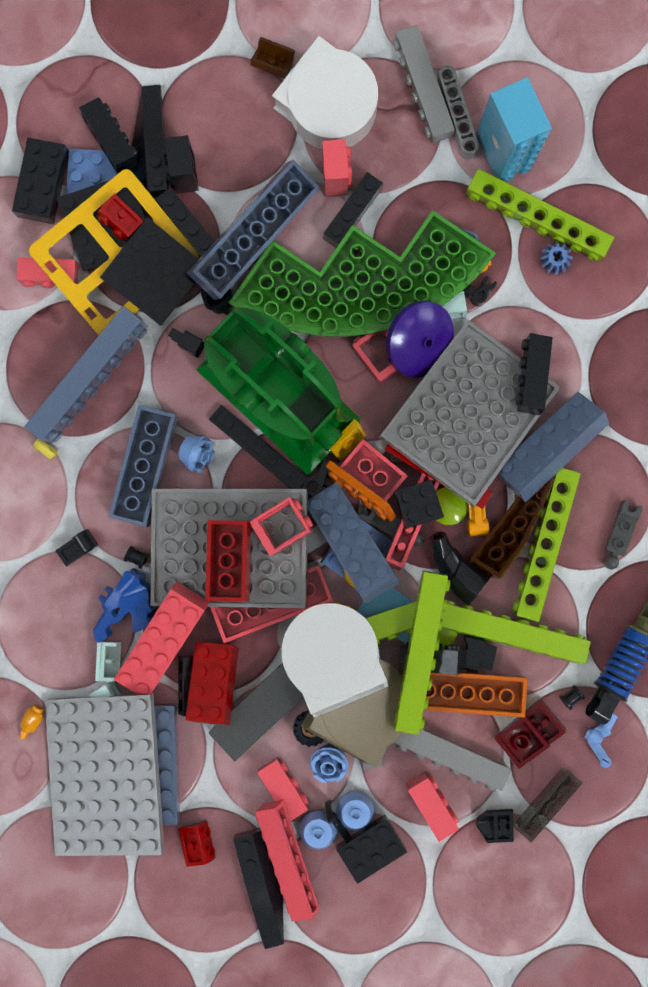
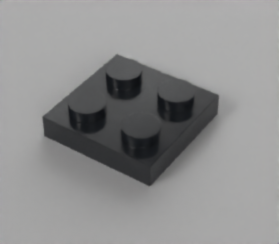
[394,480,444,529]

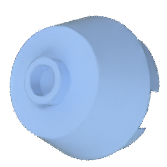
[178,435,215,473]
[310,744,348,783]
[336,792,375,831]
[299,811,338,850]

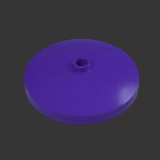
[386,300,454,377]

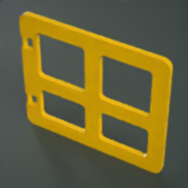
[29,169,199,335]

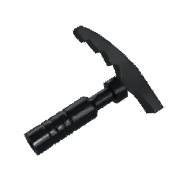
[325,800,350,840]

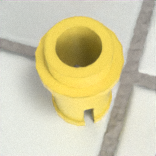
[33,439,58,461]

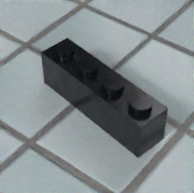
[79,97,138,174]
[323,172,383,248]
[156,187,214,257]
[515,333,553,415]

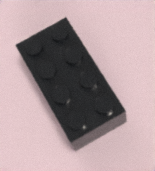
[12,137,69,225]

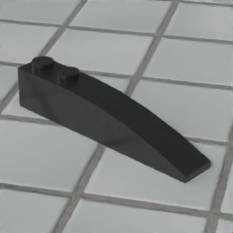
[130,85,169,198]
[233,828,284,949]

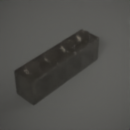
[514,766,582,843]

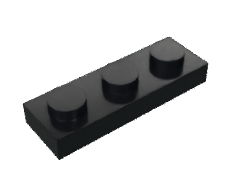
[178,656,193,716]

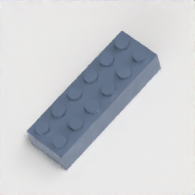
[497,392,610,502]
[108,405,178,527]
[307,482,400,604]
[154,703,180,825]

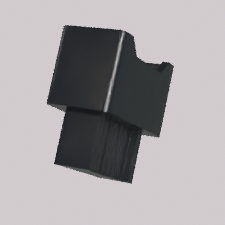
[168,328,204,358]
[464,635,497,672]

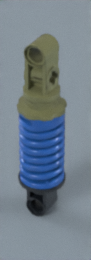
[585,601,648,725]

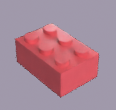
[322,139,352,197]
[340,439,408,502]
[405,771,459,842]

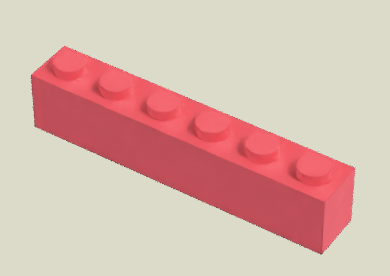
[384,472,439,571]
[255,800,319,921]

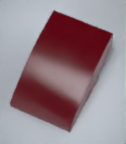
[495,699,566,769]

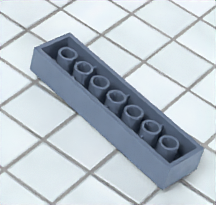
[187,160,320,300]
[24,306,148,443]

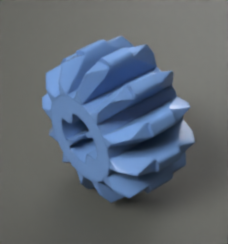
[540,242,573,275]

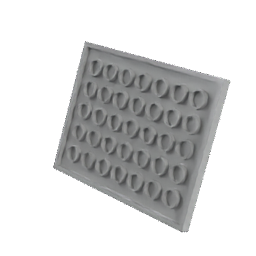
[379,320,560,507]
[150,489,307,608]
[45,694,165,856]

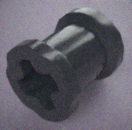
[124,546,149,569]
[559,685,585,710]

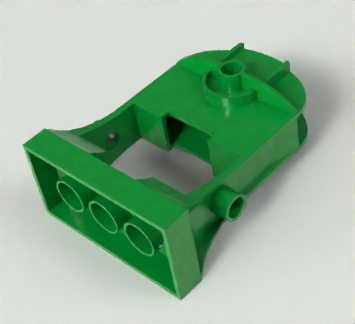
[196,307,361,476]

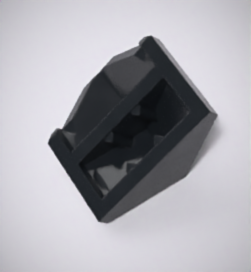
[477,809,514,843]

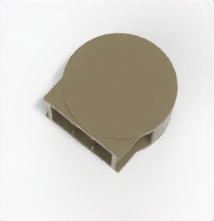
[301,659,403,768]

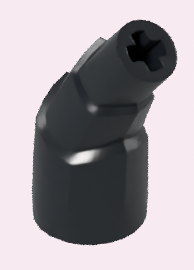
[429,531,491,606]

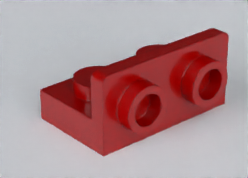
[96,193,143,241]
[178,821,216,867]

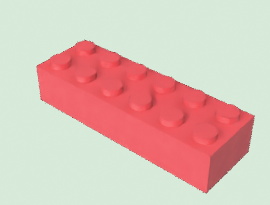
[210,565,333,643]
[114,581,210,695]

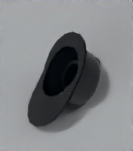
[201,288,233,315]

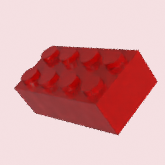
[205,520,251,602]
[185,642,239,726]

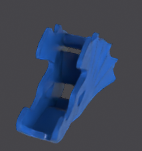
[93,568,156,643]

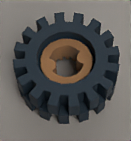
[293,710,323,747]

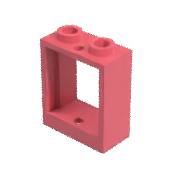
[352,330,397,384]
[249,497,313,556]

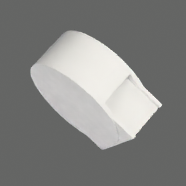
[272,36,378,149]
[281,603,388,718]

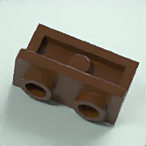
[250,37,295,79]

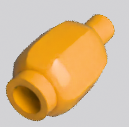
[18,704,43,740]

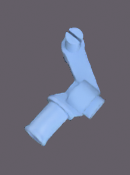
[584,714,618,768]

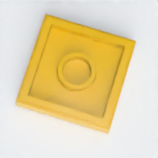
[329,419,366,462]

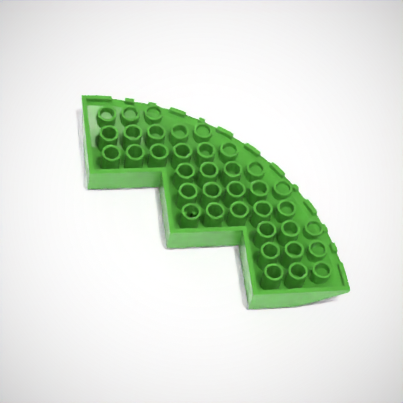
[229,210,496,337]

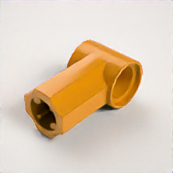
[468,504,489,537]

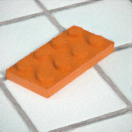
[325,460,396,522]

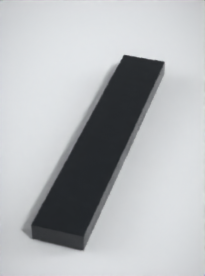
[209,405,308,489]

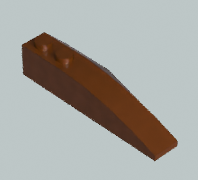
[470,477,555,579]

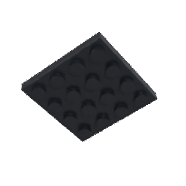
[57,180,146,271]
[100,217,199,326]

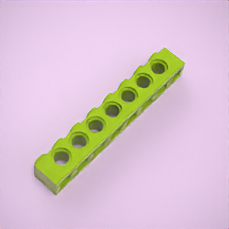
[466,169,614,262]
[512,468,581,622]

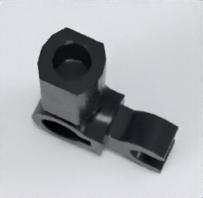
[463,276,497,307]

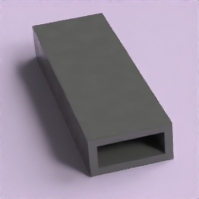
[209,662,304,762]

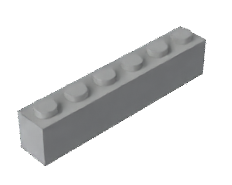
[393,25,455,144]
[394,729,511,792]

